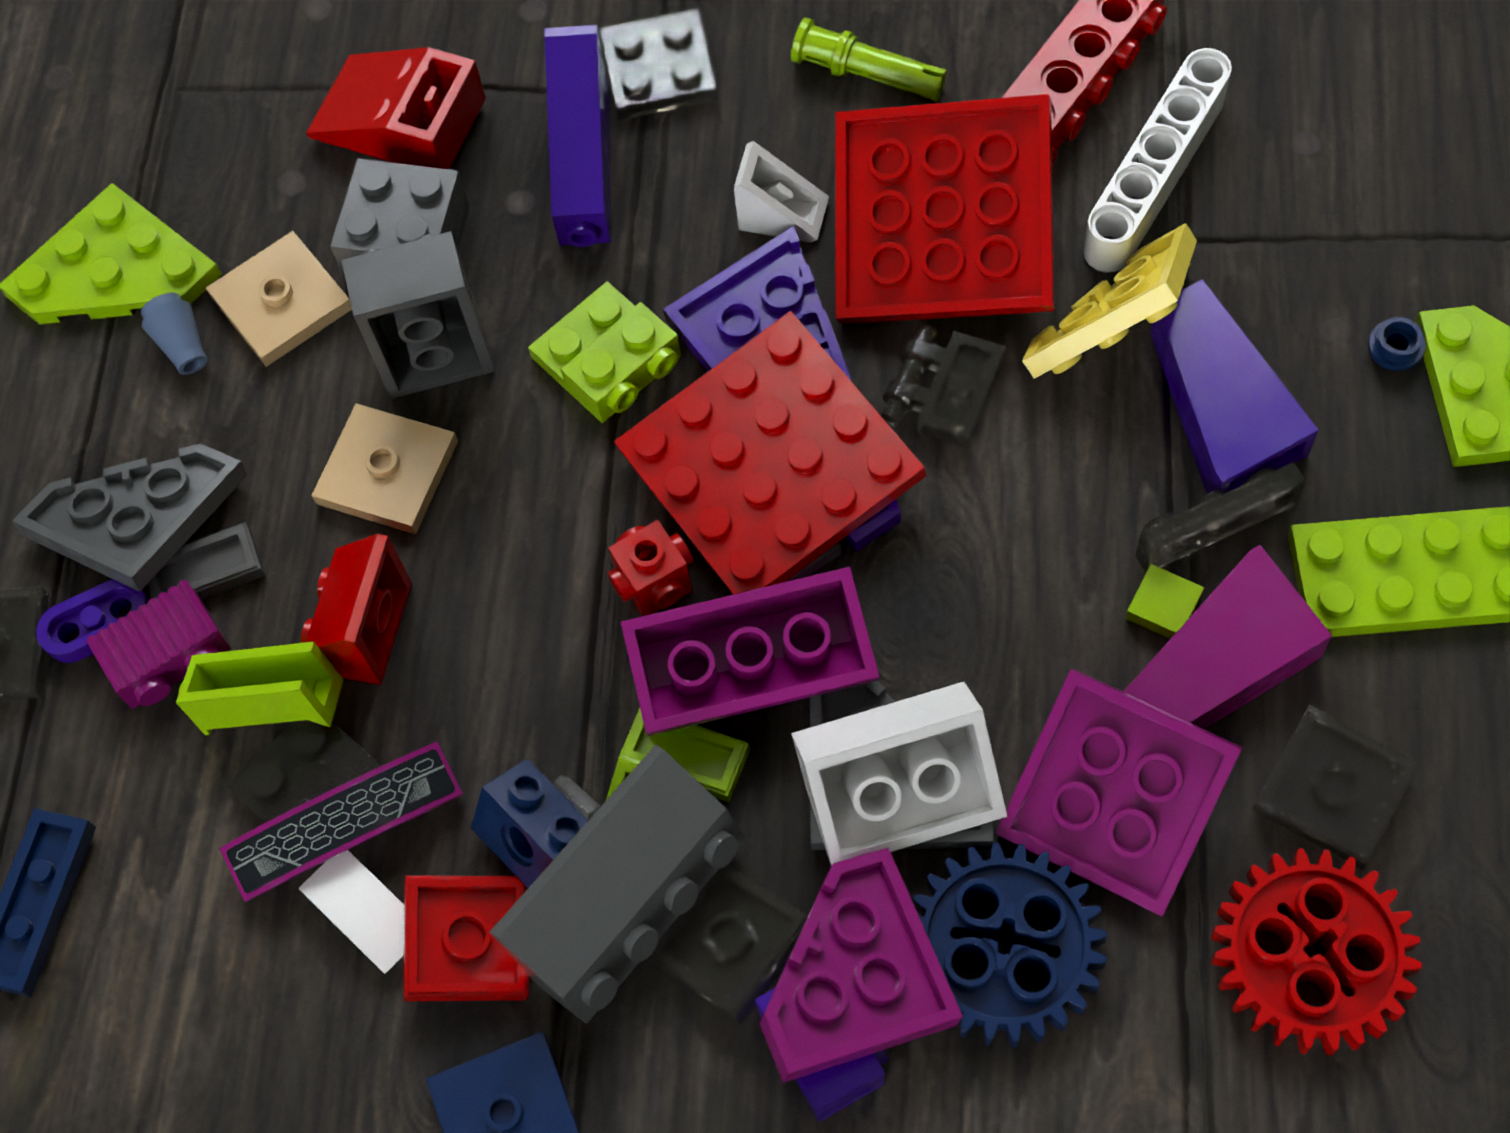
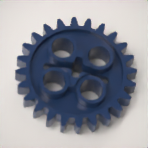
[913,842,1107,1047]

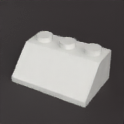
[791,682,1007,866]

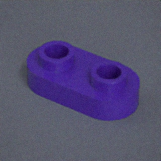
[36,579,150,663]

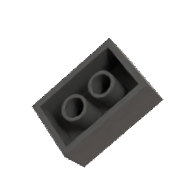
[341,231,495,399]

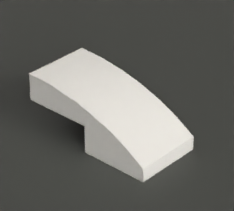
[298,850,404,974]

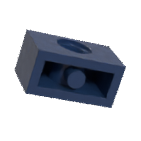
[471,758,588,888]

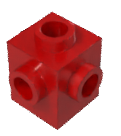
[607,520,693,616]

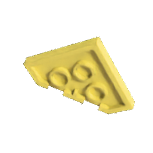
[1022,223,1197,379]

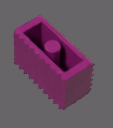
[86,580,231,710]

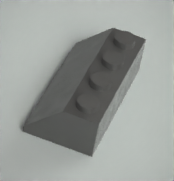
[490,745,746,1024]

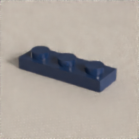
[0,808,96,997]

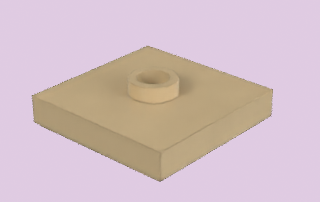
[206,231,352,367]
[311,403,458,535]

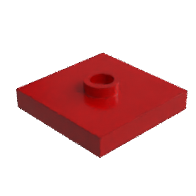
[403,876,529,1002]

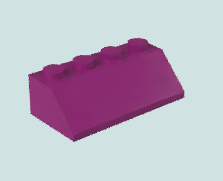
[621,567,880,737]

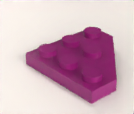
[759,848,963,1083]

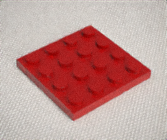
[835,94,1055,324]
[614,311,927,595]

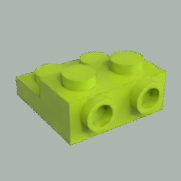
[528,281,681,424]

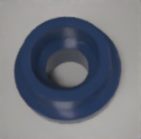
[1368,317,1426,371]

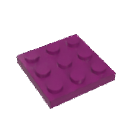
[995,668,1243,917]

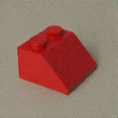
[300,534,412,685]

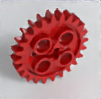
[1211,848,1422,1056]

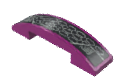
[219,742,463,902]

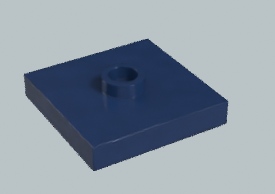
[426,1031,580,1133]

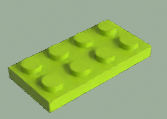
[1287,506,1510,637]

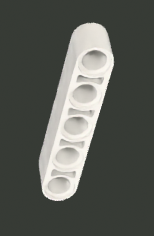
[1083,48,1232,273]

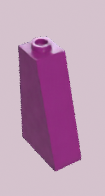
[1123,545,1332,729]

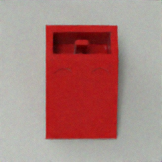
[306,47,486,170]

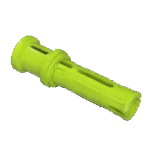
[791,17,948,102]

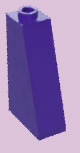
[545,25,611,247]
[1150,279,1319,507]

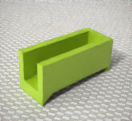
[176,642,344,735]

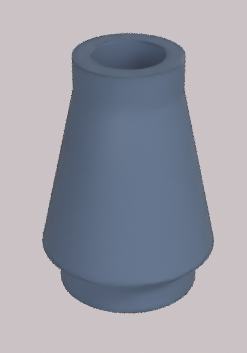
[141,293,208,375]

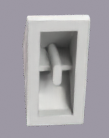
[734,141,829,243]

